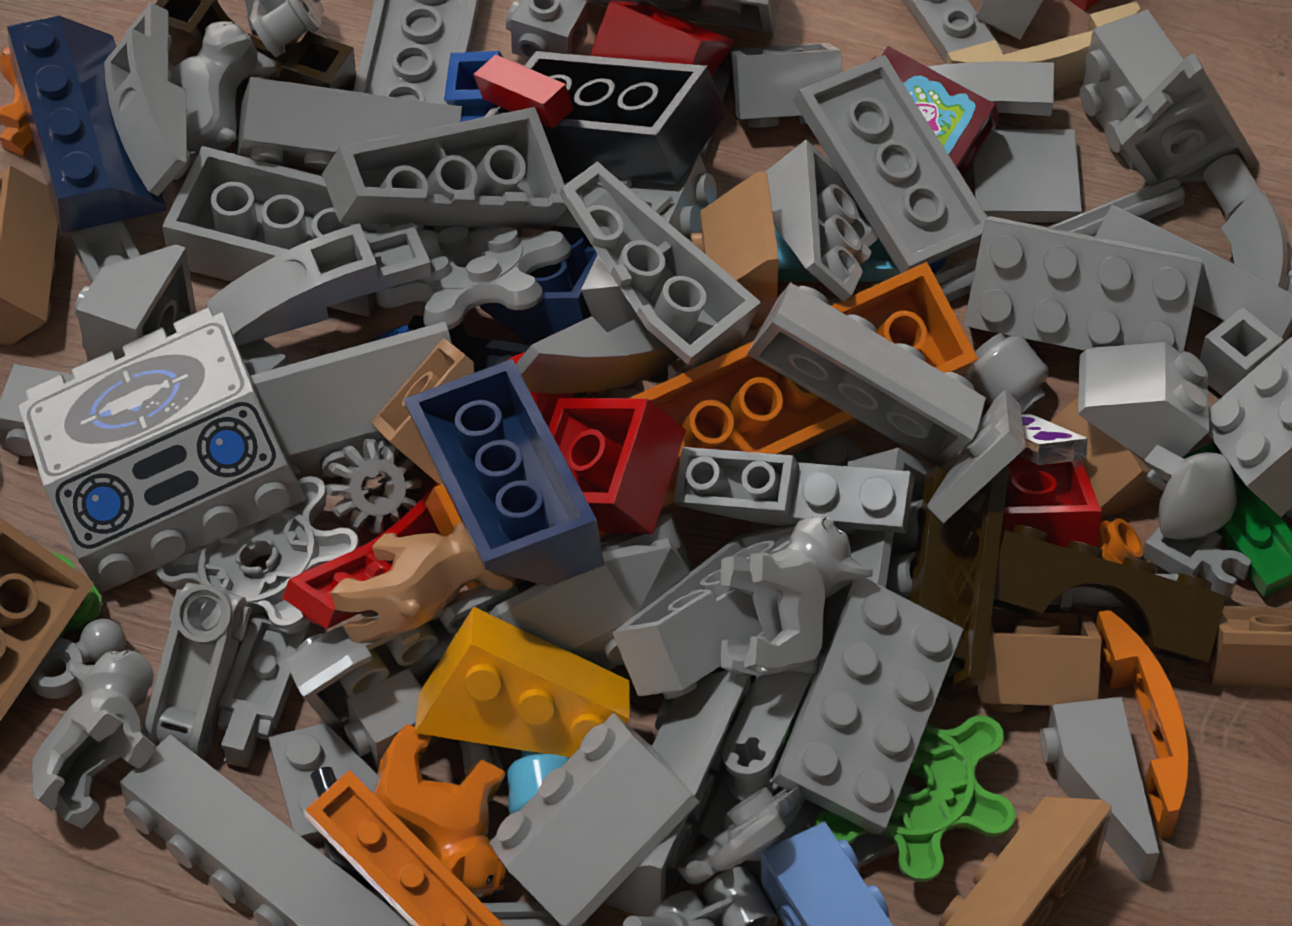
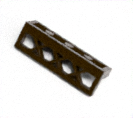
[910,466,1009,700]

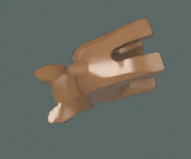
[330,522,516,643]

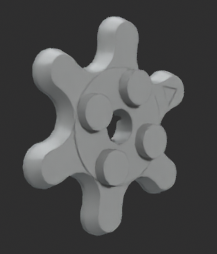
[375,226,572,330]
[157,476,360,633]

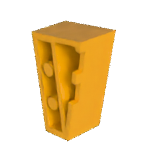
[415,607,630,758]

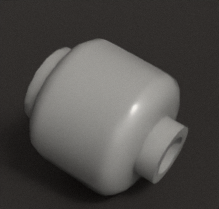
[968,333,1049,414]

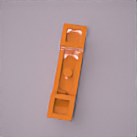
[1096,610,1188,839]

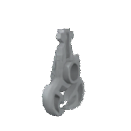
[676,786,806,884]

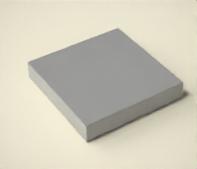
[971,129,1082,223]

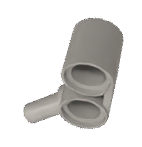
[623,866,778,926]

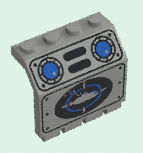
[18,307,306,594]

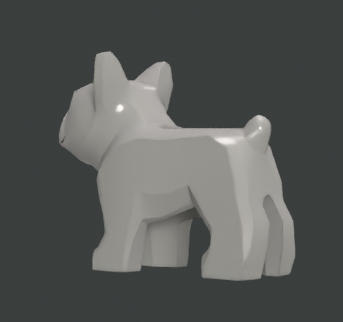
[169,21,277,177]
[721,516,873,676]
[32,650,156,829]

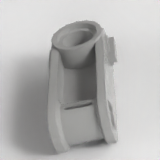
[250,0,324,57]
[143,582,251,759]
[722,653,824,803]

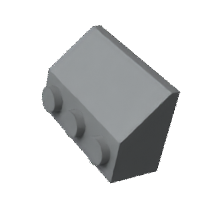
[489,713,699,926]

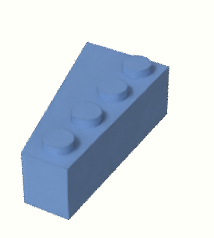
[761,822,893,926]

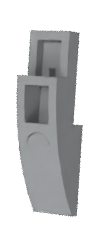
[104,2,190,196]
[206,222,431,346]
[673,447,915,535]

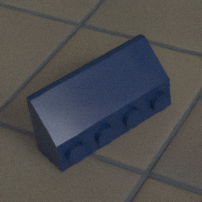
[7,15,166,234]
[404,359,605,586]

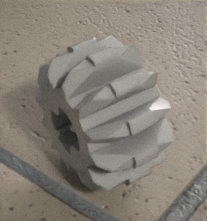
[325,439,422,535]

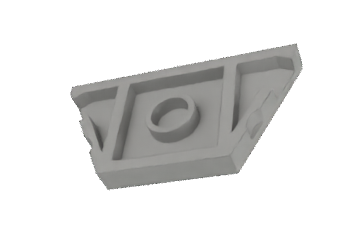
[1114,53,1260,186]

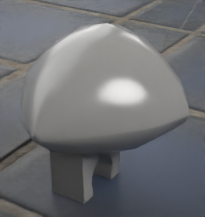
[1144,444,1237,541]

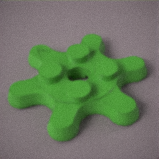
[816,716,1016,884]

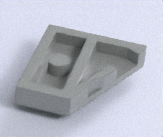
[268,723,378,845]

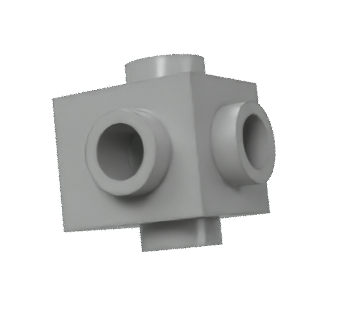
[506,0,588,60]

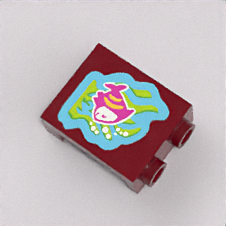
[870,46,999,178]

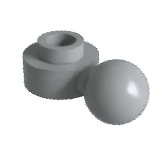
[28,618,126,699]

